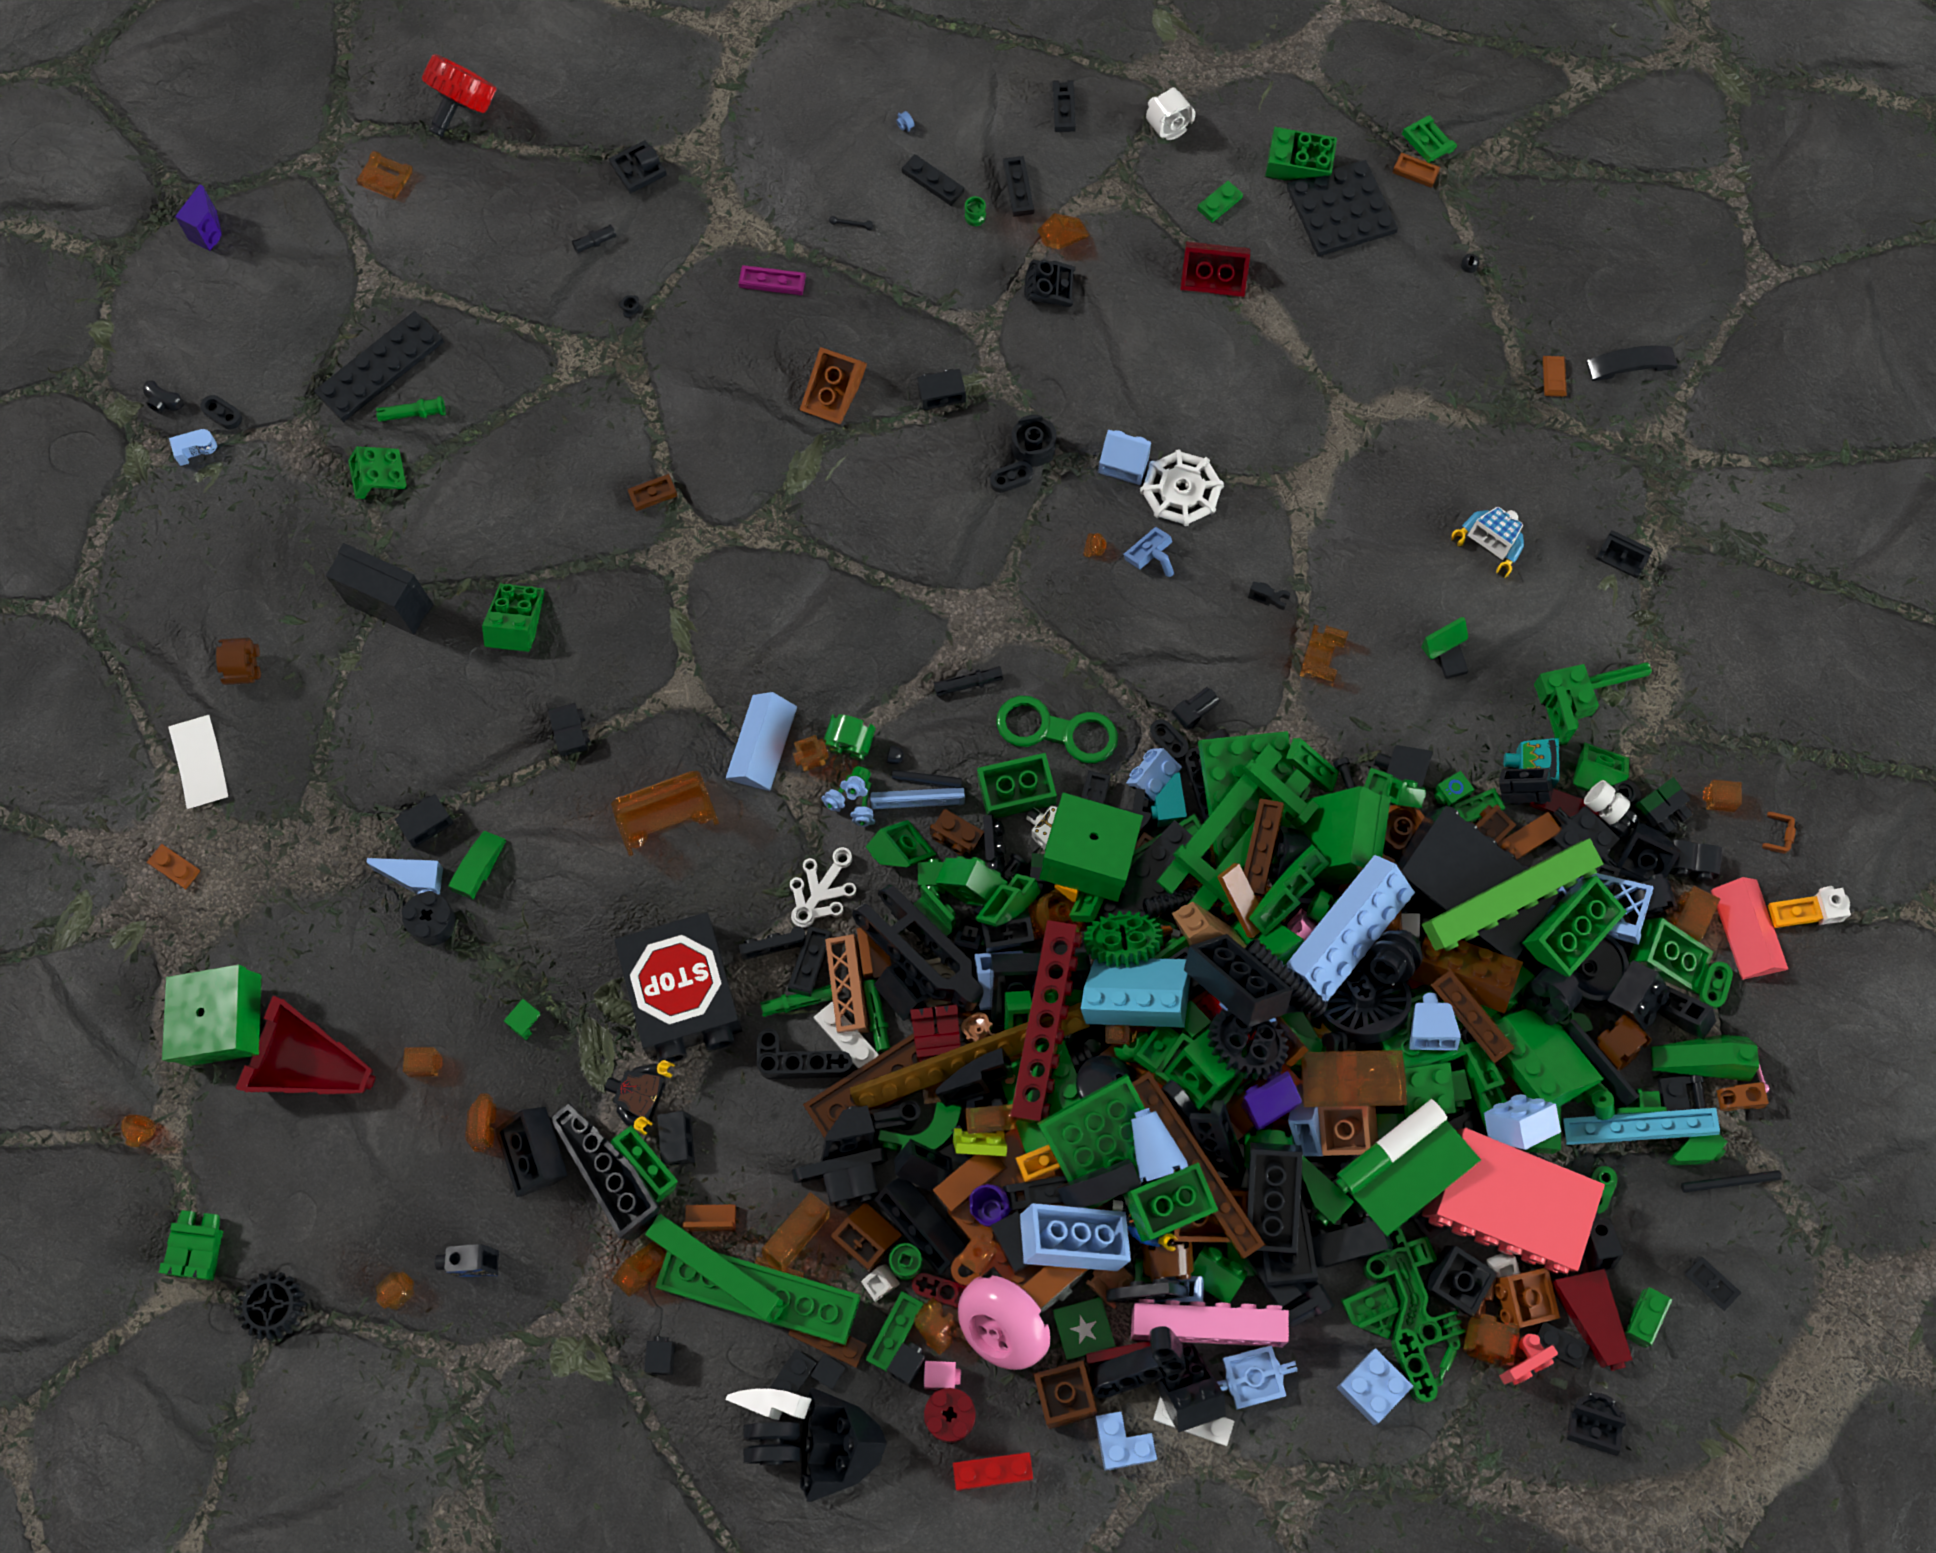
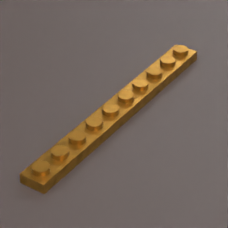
[850,1002,1090,1109]

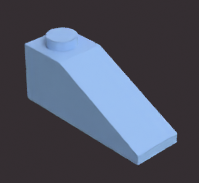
[367,858,443,895]

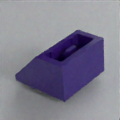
[1241,1071,1302,1131]

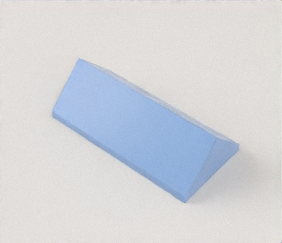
[726,692,797,791]

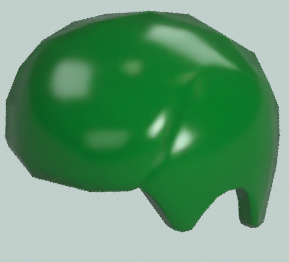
[1114,1031,1150,1063]

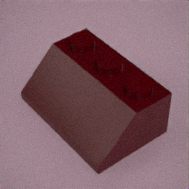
[1180,241,1250,297]

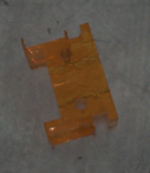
[1299,624,1349,686]

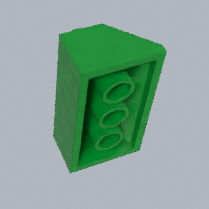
[1523,875,1627,977]

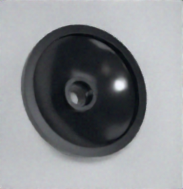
[1572,934,1629,1001]
[1076,1055,1140,1099]

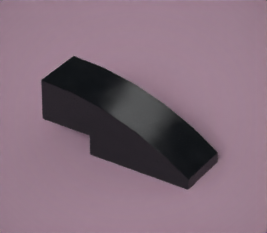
[936,1048,1013,1107]
[1057,1158,1142,1208]

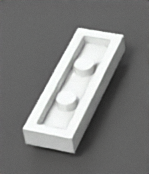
[814,1002,879,1069]
[1153,1396,1234,1446]

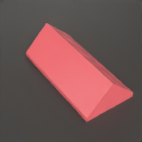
[1711,877,1788,980]

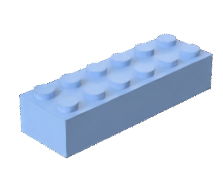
[1286,855,1415,1001]

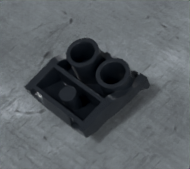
[1024,259,1076,307]

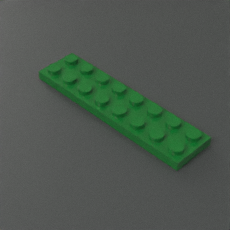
[655,1251,861,1346]

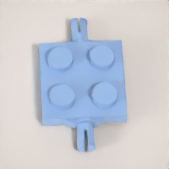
[1217,1345,1297,1410]

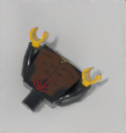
[604,1060,674,1135]

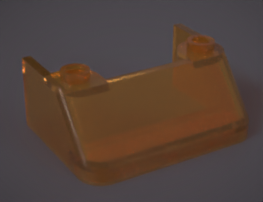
[611,771,719,857]

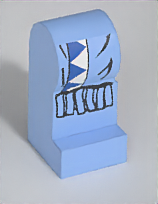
[169,429,217,466]

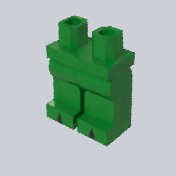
[158,1210,223,1281]

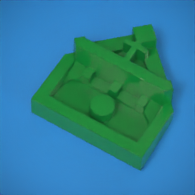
[1341,1280,1399,1339]

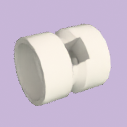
[1584,780,1630,825]

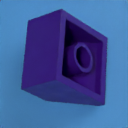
[175,184,222,251]

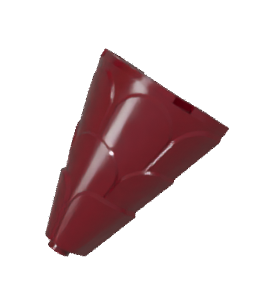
[235,996,376,1095]

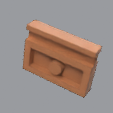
[1086,1267,1134,1309]

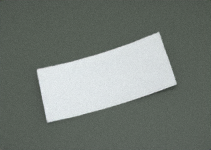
[168,715,228,809]

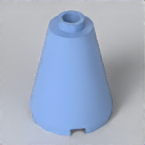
[1131,1108,1188,1183]

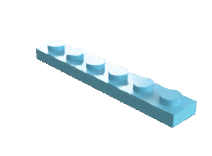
[1563,1108,1720,1145]

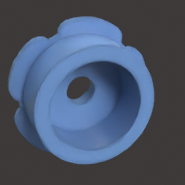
[896,111,915,132]

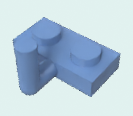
[1123,527,1174,577]

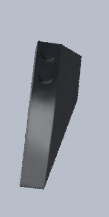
[550,1104,660,1241]

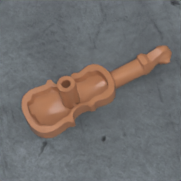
[961,1012,1016,1084]

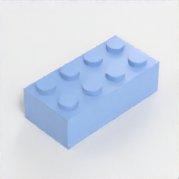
[1020,1203,1131,1271]

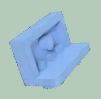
[1126,748,1182,802]

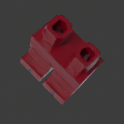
[910,1005,960,1063]

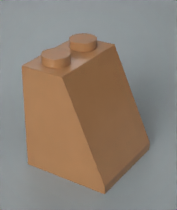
[1172,902,1246,949]

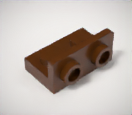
[930,809,984,857]

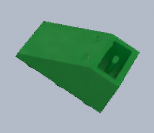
[1265,127,1337,181]
[482,584,544,652]

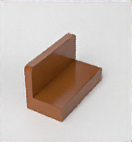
[857,928,891,980]
[683,1204,736,1232]

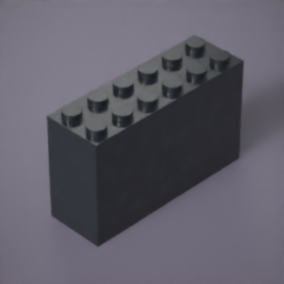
[1394,806,1559,959]

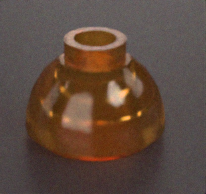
[121,1115,157,1147]

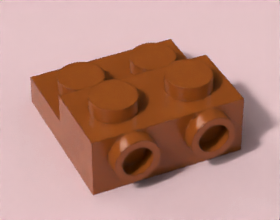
[1494,1268,1560,1329]

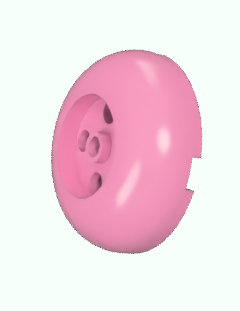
[958,1276,1050,1370]

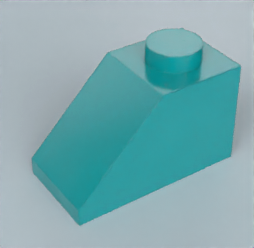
[1150,773,1187,827]

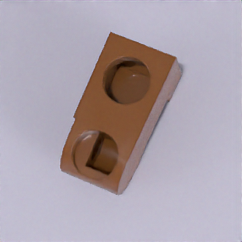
[1716,1082,1769,1111]

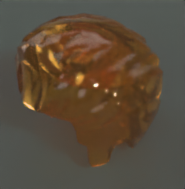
[914,1297,954,1355]

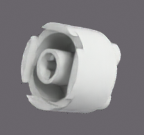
[1146,88,1195,140]

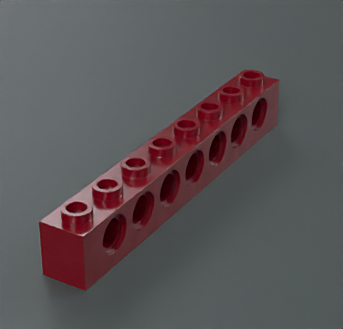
[1010,920,1082,1124]

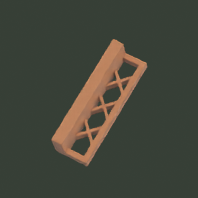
[825,934,869,1034]

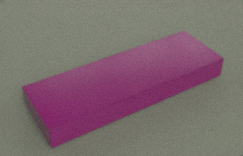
[738,265,806,295]

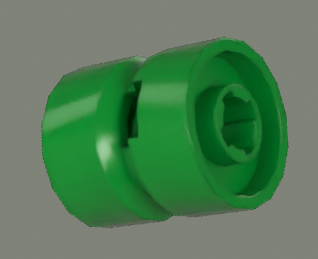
[1306,889,1339,923]
[889,1243,923,1281]

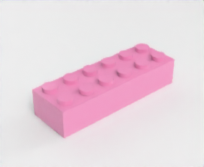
[1131,1299,1289,1347]

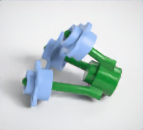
[821,766,875,827]

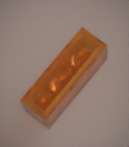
[762,1192,830,1272]

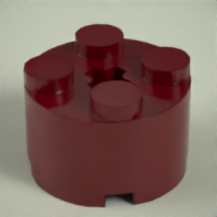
[924,1388,976,1443]

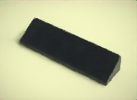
[1563,1020,1639,1108]

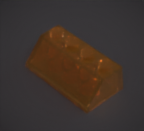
[1300,1050,1407,1107]

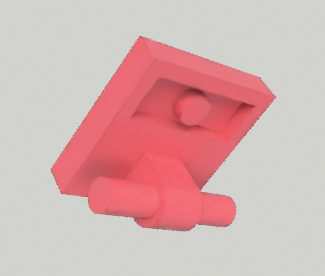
[1499,1334,1558,1386]

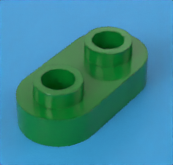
[1699,962,1733,1009]
[1590,1166,1617,1214]

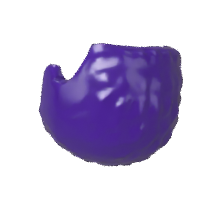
[970,1184,1010,1228]

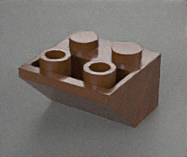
[831,1202,903,1274]

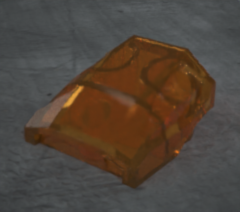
[465,1093,496,1152]

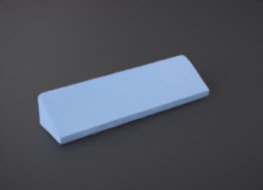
[871,788,965,809]

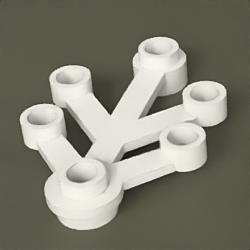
[790,847,857,928]

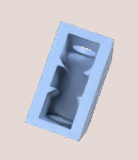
[1409,993,1461,1050]

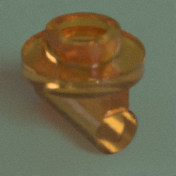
[1083,533,1107,557]

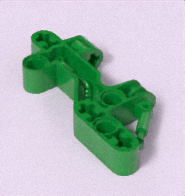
[1363,1227,1466,1404]

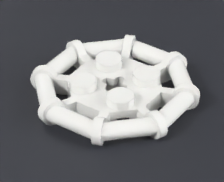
[1140,449,1224,526]

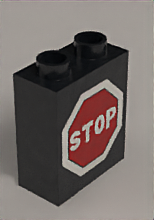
[614,912,742,1063]

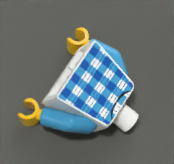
[1451,507,1524,578]

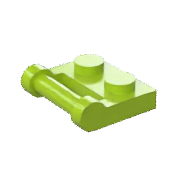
[953,1128,1007,1156]

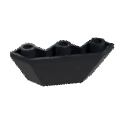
[800,1388,887,1502]

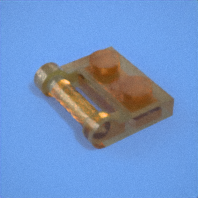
[356,151,413,200]

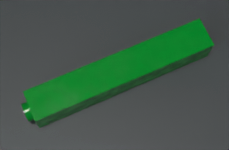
[645,1214,784,1323]

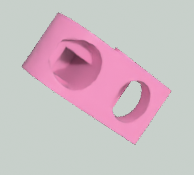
[1287,908,1319,941]

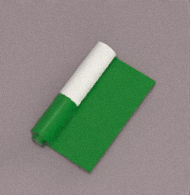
[1336,1099,1481,1237]

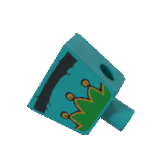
[1503,738,1559,788]

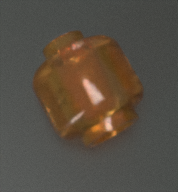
[376,1272,414,1310]

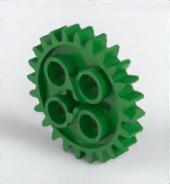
[1084,911,1164,968]

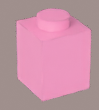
[924,1361,961,1390]

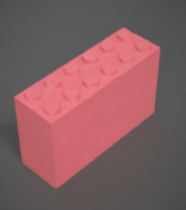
[1422,1128,1605,1274]

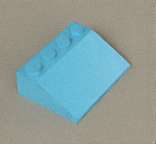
[1081,958,1191,1027]

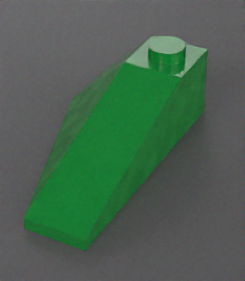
[1651,1034,1759,1082]

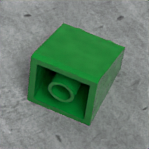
[1165,1029,1248,1110]

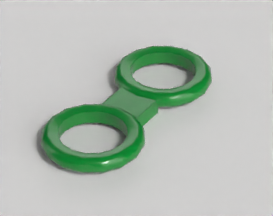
[996,695,1118,764]

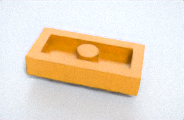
[1768,896,1824,928]

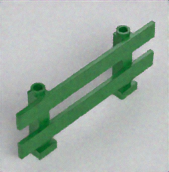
[1156,744,1319,915]

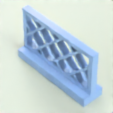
[1543,873,1654,944]

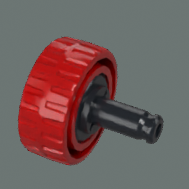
[422,54,496,137]

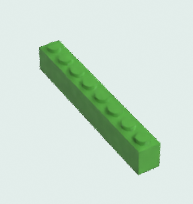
[1422,838,1603,952]

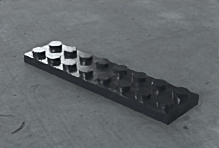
[1055,820,1210,967]

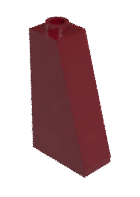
[1552,1269,1632,1371]

